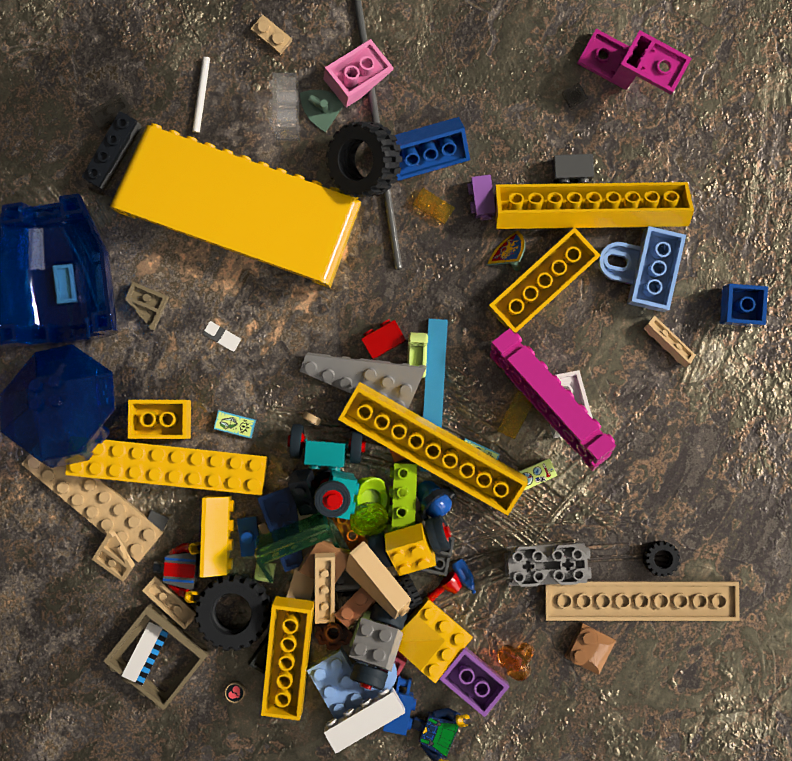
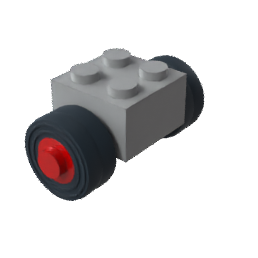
[349,603,407,690]

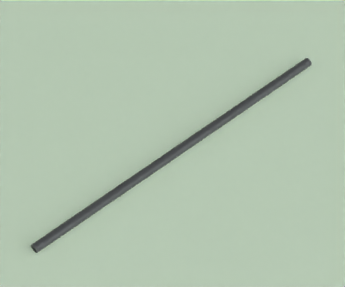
[354,0,402,270]

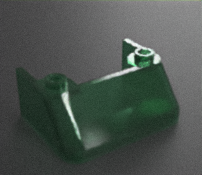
[254,512,340,583]

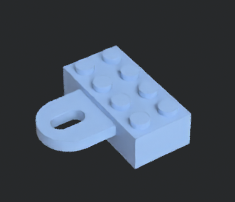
[598,226,686,312]
[307,646,397,720]

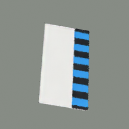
[122,622,169,686]

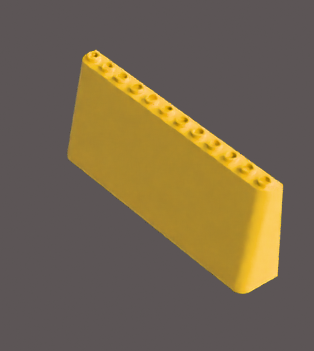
[110,123,361,289]

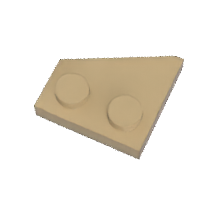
[92,530,135,582]

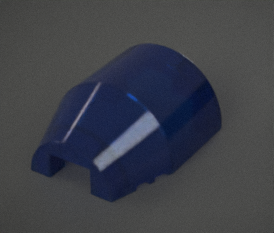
[0,193,118,346]

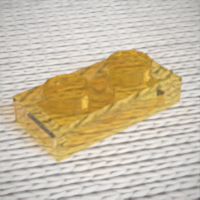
[413,188,455,225]

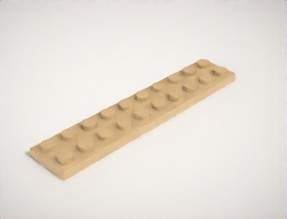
[545,581,740,621]

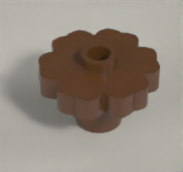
[315,610,353,650]

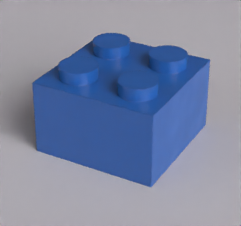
[720,284,768,327]

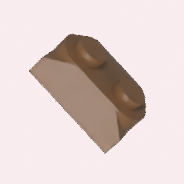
[564,622,616,675]

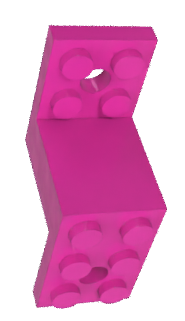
[577,29,692,95]

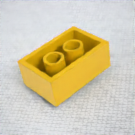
[128,400,191,439]

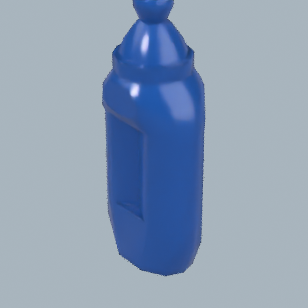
[452,559,476,594]

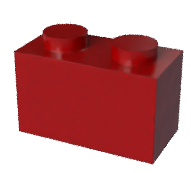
[361,319,406,360]

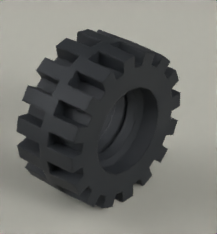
[643,540,681,577]
[395,574,423,610]

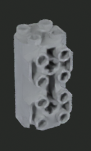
[504,542,592,587]

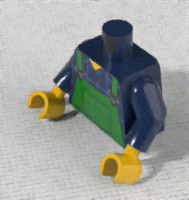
[411,708,470,761]

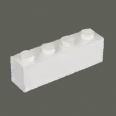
[324,687,405,754]

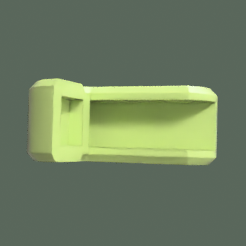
[407,332,428,378]

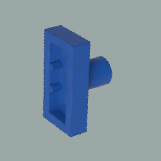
[237,516,261,557]

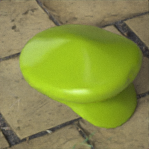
[354,476,390,521]

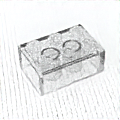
[269,73,299,141]

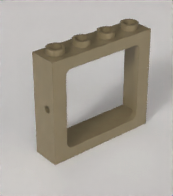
[103,603,211,710]

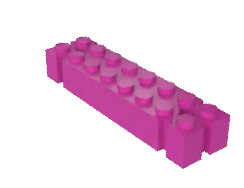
[490,328,616,471]

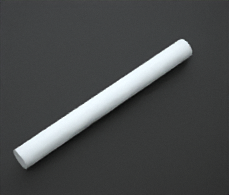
[192,57,210,133]

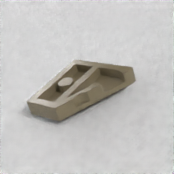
[125,281,169,331]

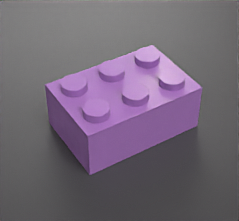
[440,647,510,717]

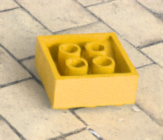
[398,597,473,684]

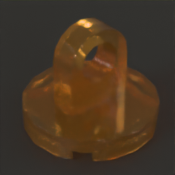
[497,642,534,681]

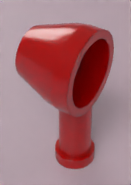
[427,572,462,602]

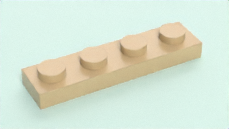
[315,553,335,624]

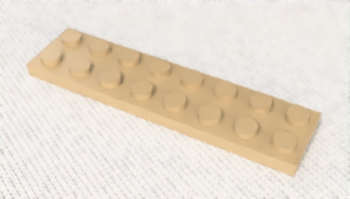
[21,435,164,563]

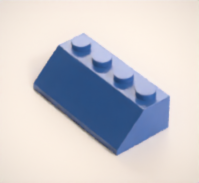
[395,117,470,181]

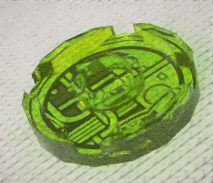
[350,502,388,536]

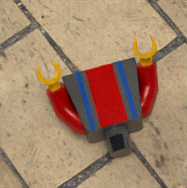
[153,542,201,603]

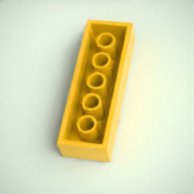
[487,227,601,333]
[261,596,315,721]

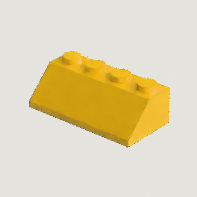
[200,495,235,577]

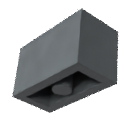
[552,154,594,184]

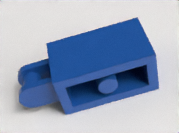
[383,676,417,736]

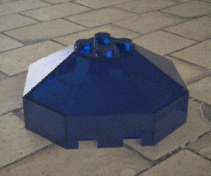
[0,344,116,468]

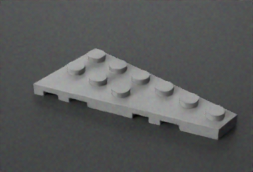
[300,352,427,409]

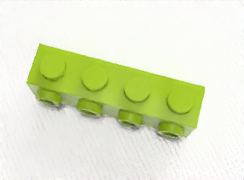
[388,463,417,533]

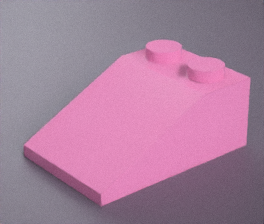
[323,39,394,107]

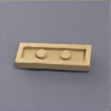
[644,315,696,368]
[142,575,196,630]

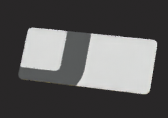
[203,321,241,352]

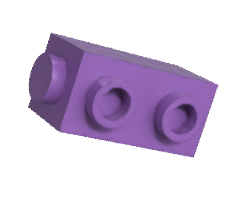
[468,175,496,221]

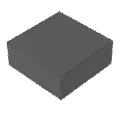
[147,510,169,531]

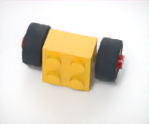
[368,515,451,576]

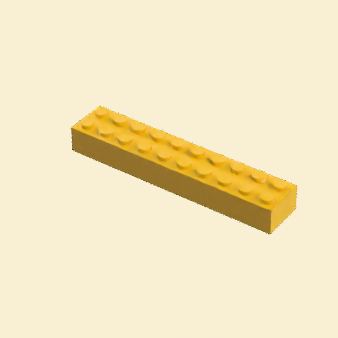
[494,182,694,229]
[338,382,528,516]
[65,436,268,495]

